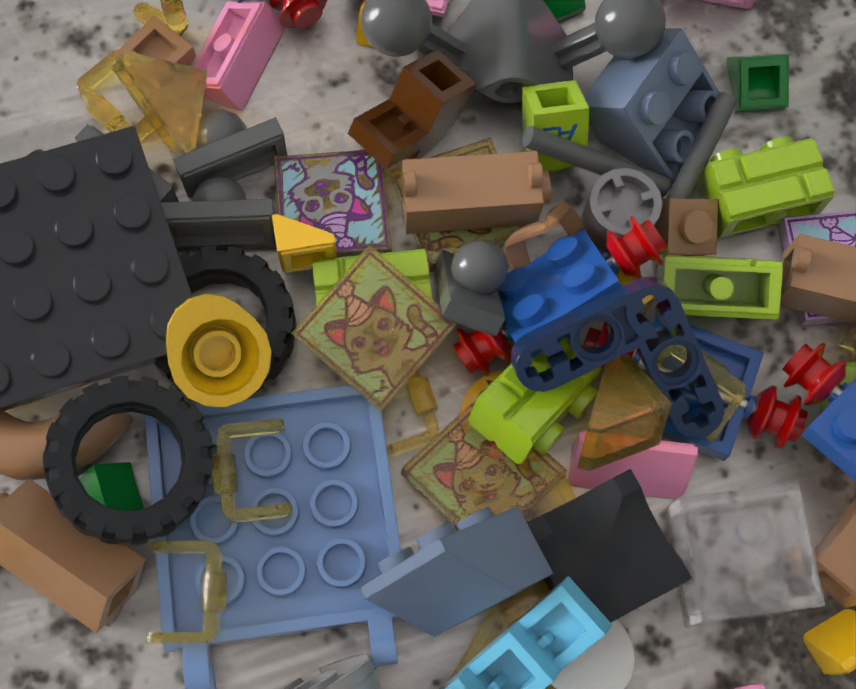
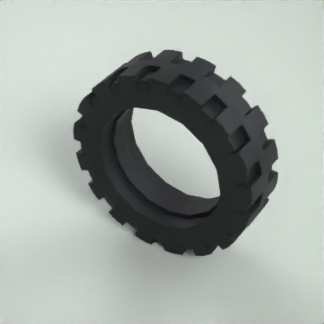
[154,246,296,394]
[43,376,213,545]

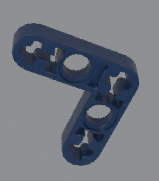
[510,277,725,438]

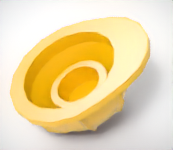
[166,294,272,407]

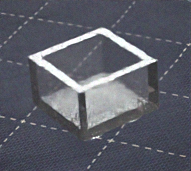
[663,483,825,628]

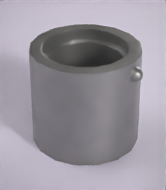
[581,168,663,257]

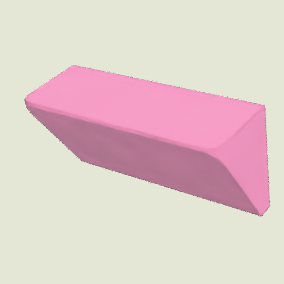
[182,1,285,110]
[568,430,698,500]

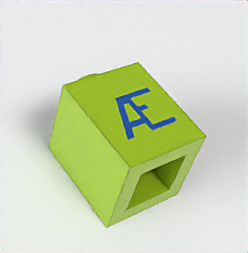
[522,80,589,172]

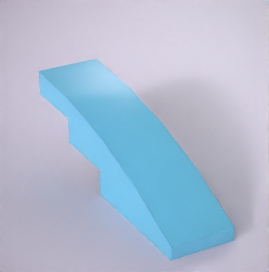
[439,576,612,689]

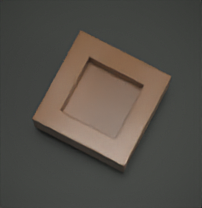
[117,16,196,92]
[657,198,719,255]

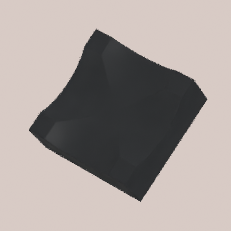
[527,469,693,623]

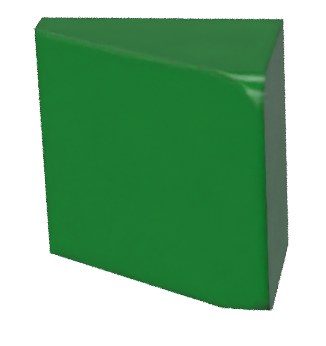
[727,54,789,111]

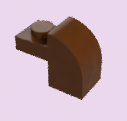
[348,49,477,169]

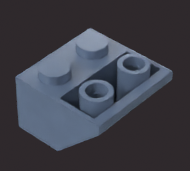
[584,28,719,184]
[360,506,553,637]

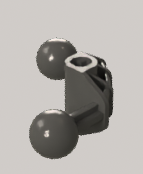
[361,0,666,103]

